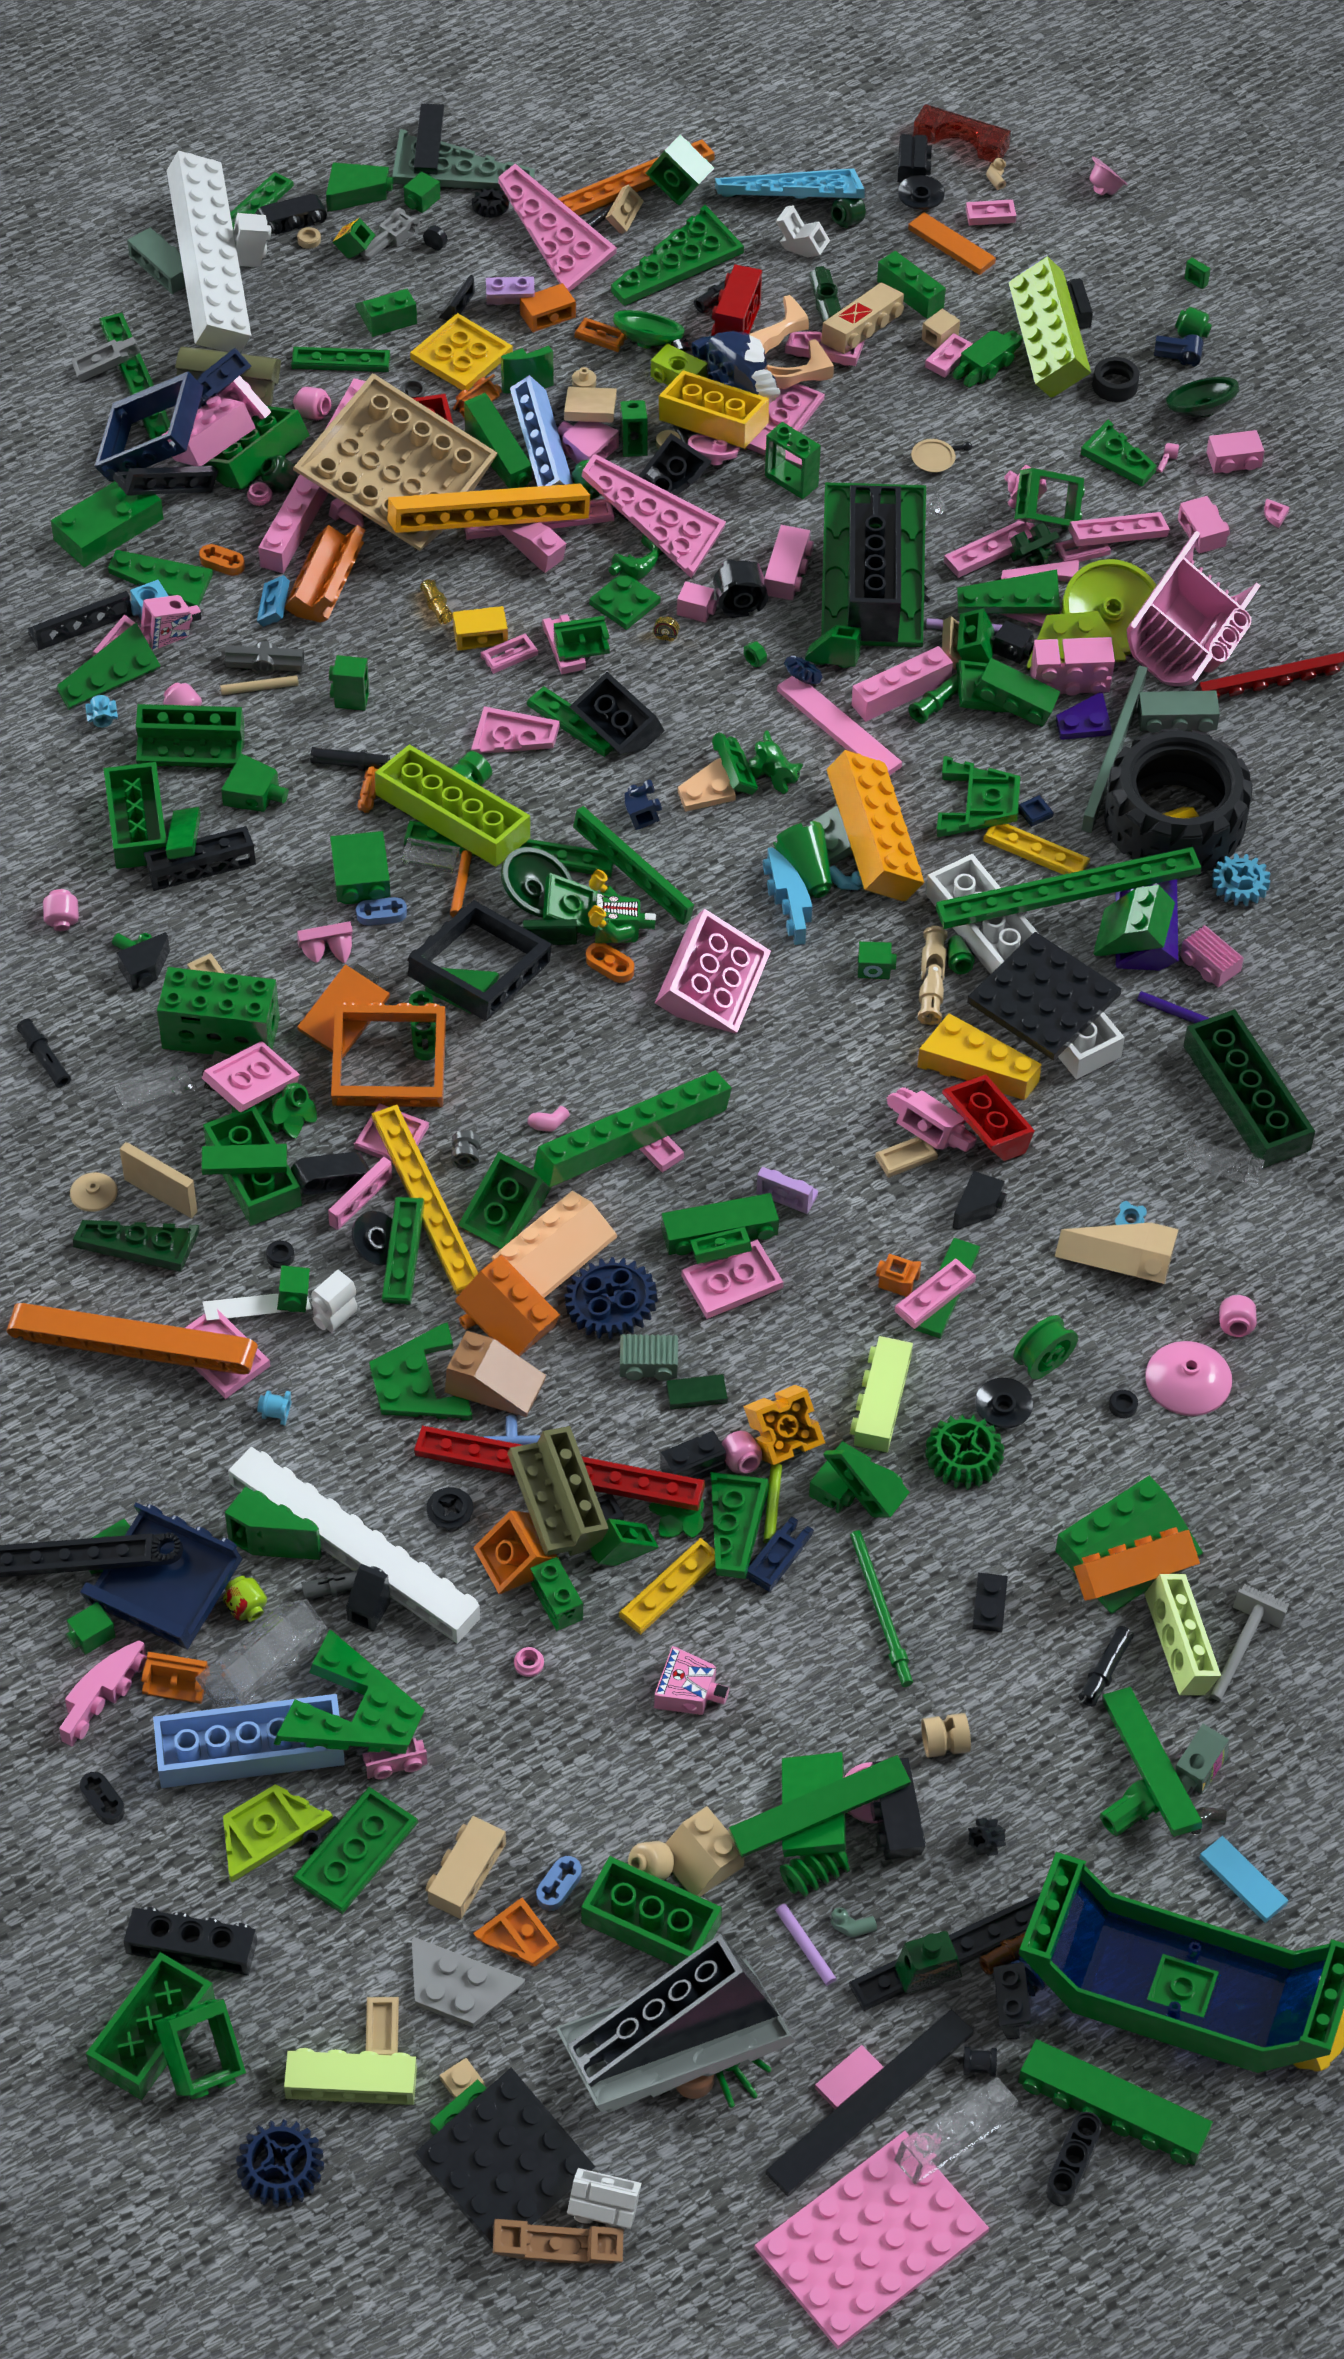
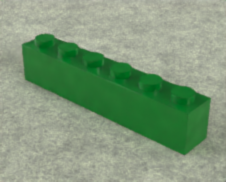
[1018,2039,1213,2166]

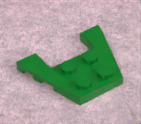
[937,756,1020,837]
[369,1322,472,1421]

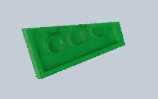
[957,569,1060,614]
[57,623,161,710]

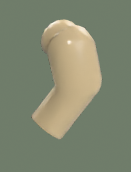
[986,158,1006,190]

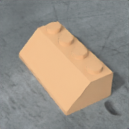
[492,1191,617,1298]

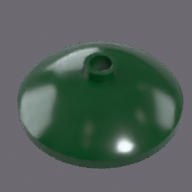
[1166,377,1239,418]
[501,847,573,918]

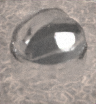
[926,495,946,516]

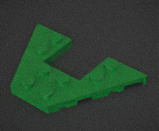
[274,1630,425,1754]

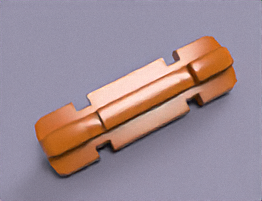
[357,766,378,813]

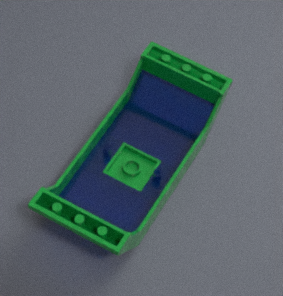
[1019,1852,1344,2073]

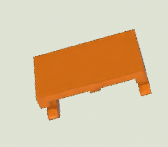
[141,1652,209,1704]

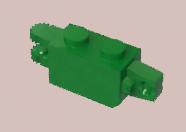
[952,330,1023,388]

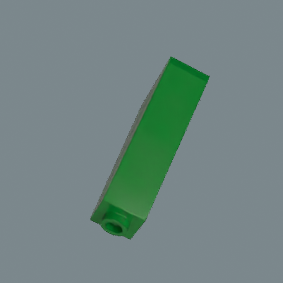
[464,393,532,489]

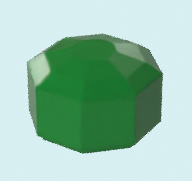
[744,641,767,667]

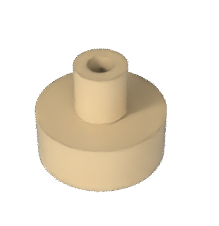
[572,367,596,388]

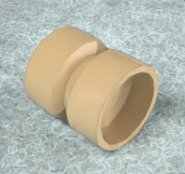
[921,1713,971,1758]

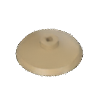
[911,439,956,473]
[70,1172,118,1212]

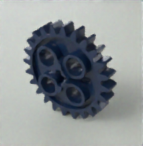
[565,1257,658,1340]

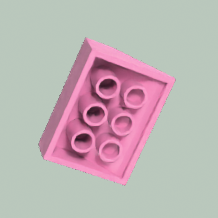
[655,909,771,1034]

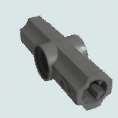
[225,641,305,675]

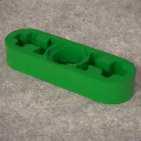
[409,991,436,1061]

